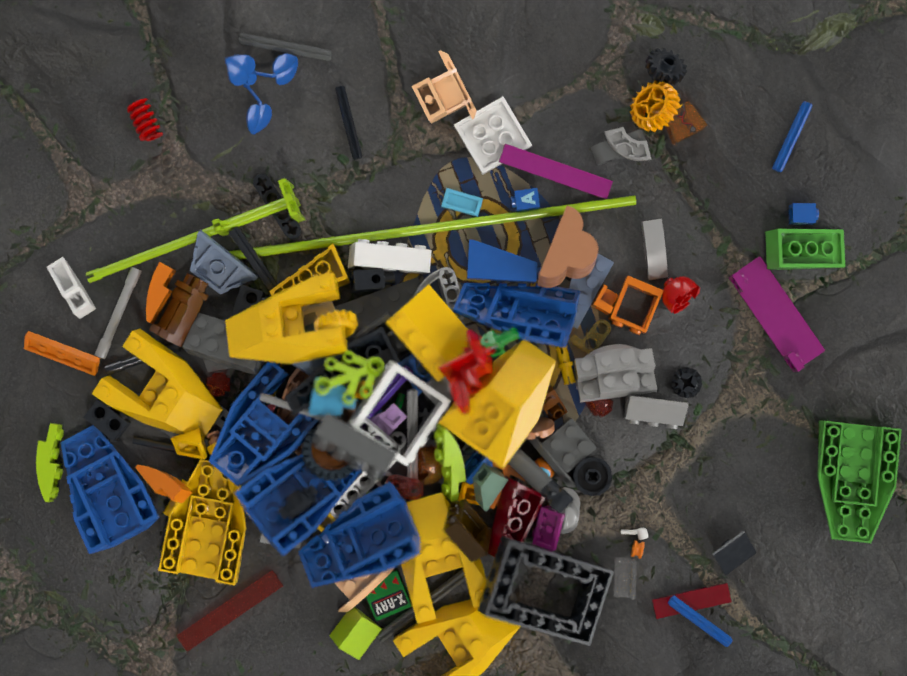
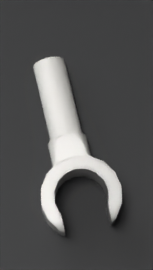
[621,528,648,540]

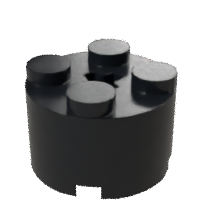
[572,456,612,496]

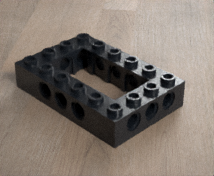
[477,536,614,646]

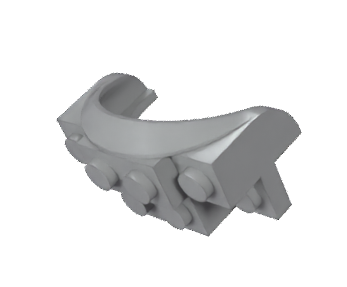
[574,344,657,403]

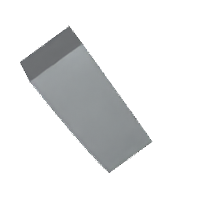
[641,219,668,280]

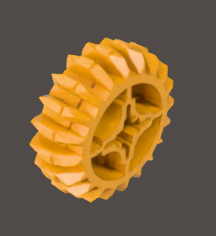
[630,80,680,132]

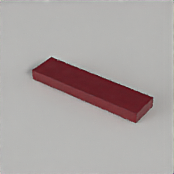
[651,583,732,619]

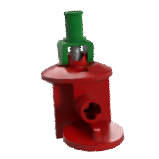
[438,327,520,415]

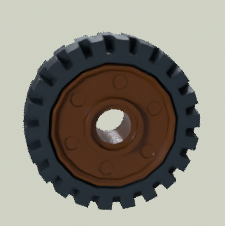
[302,424,354,481]

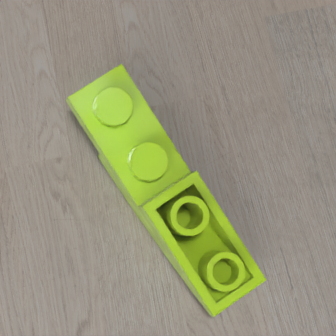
[36,423,64,502]
[434,423,466,502]

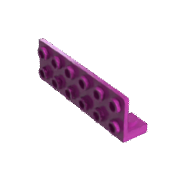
[728,257,825,372]

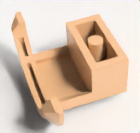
[412,50,476,124]
[335,567,395,612]

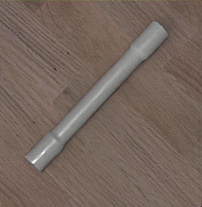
[94,267,142,359]

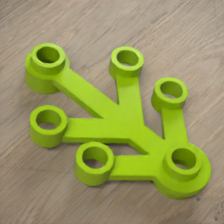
[314,351,385,405]

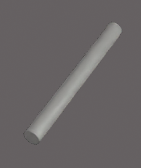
[260,393,336,421]

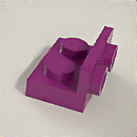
[532,505,565,551]

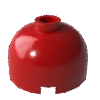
[662,276,700,314]

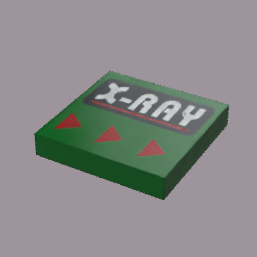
[366,570,412,621]

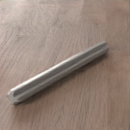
[407,389,418,501]

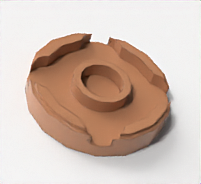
[526,417,555,440]

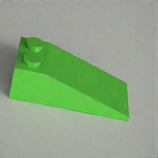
[765,229,845,270]

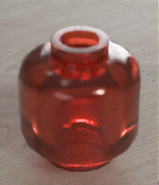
[585,398,614,418]

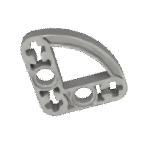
[412,267,465,321]

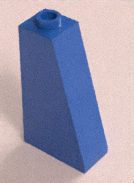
[467,239,541,283]

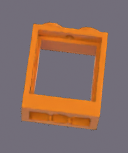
[609,276,664,335]

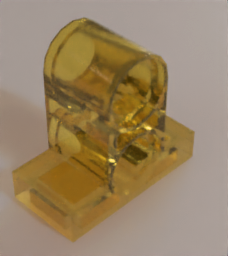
[568,320,611,355]

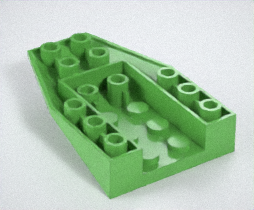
[818,421,902,543]

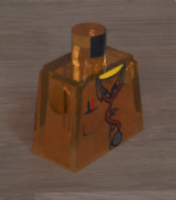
[666,101,707,145]

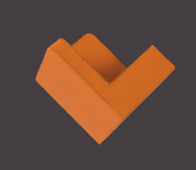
[591,284,618,315]

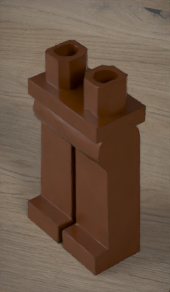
[149,273,208,347]

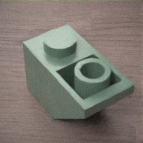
[473,462,508,511]

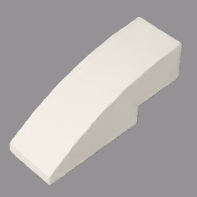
[47,257,96,319]

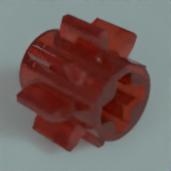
[206,372,231,396]

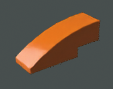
[146,262,176,324]
[135,465,192,504]

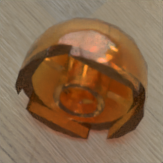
[418,446,443,486]

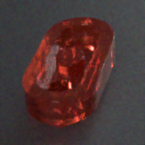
[385,475,424,500]

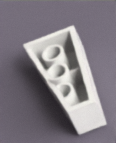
[348,239,431,274]

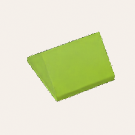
[329,607,382,660]

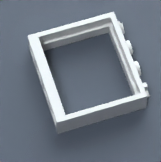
[347,360,451,466]

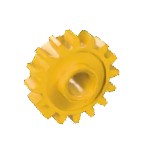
[314,310,358,338]

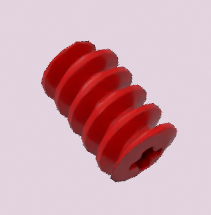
[127,98,163,141]

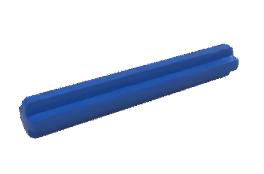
[772,101,812,172]
[668,596,733,647]

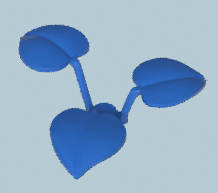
[225,53,298,134]

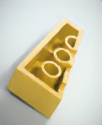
[270,244,351,296]

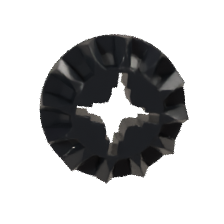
[671,367,702,398]

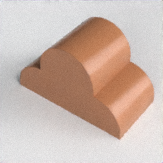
[538,205,598,288]

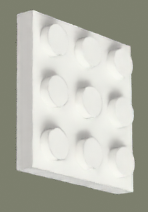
[454,97,532,175]

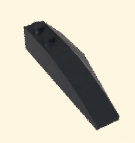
[285,327,400,415]

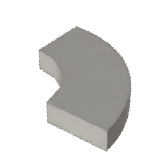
[604,127,651,161]

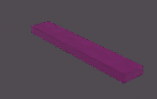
[499,144,613,199]

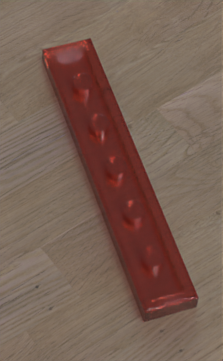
[177,570,284,652]

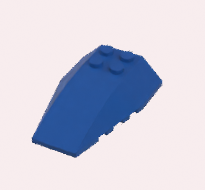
[453,283,580,347]
[61,425,159,554]
[234,451,362,556]
[298,482,420,587]

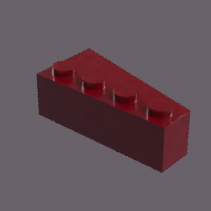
[488,476,545,558]

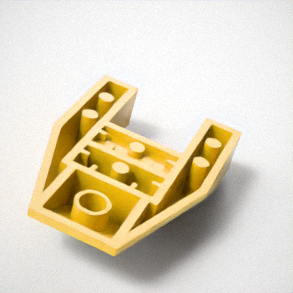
[225,272,348,364]
[92,328,223,438]
[401,492,487,624]
[393,599,521,676]

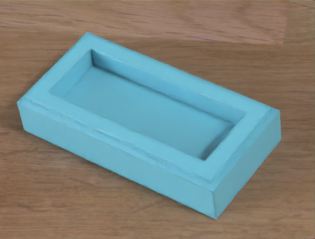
[441,188,483,217]

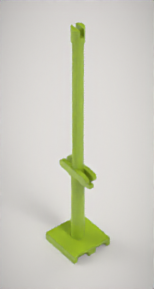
[86,178,305,283]

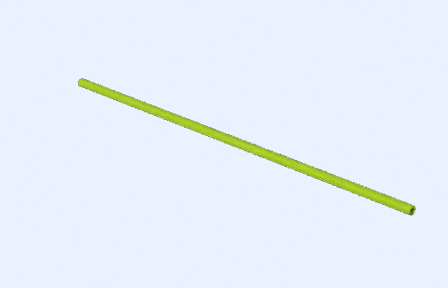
[229,195,636,259]

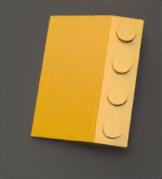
[384,284,468,382]

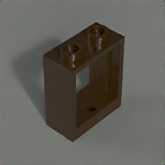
[443,498,492,562]

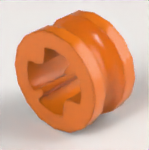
[631,540,644,559]

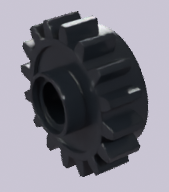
[645,48,687,85]
[278,485,318,520]

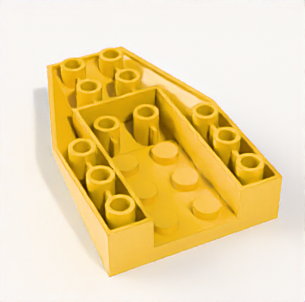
[438,340,556,469]
[158,459,246,585]

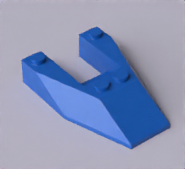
[209,362,322,487]

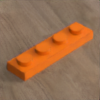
[24,331,100,376]

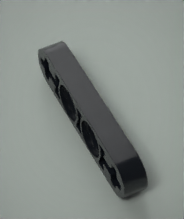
[253,174,302,240]

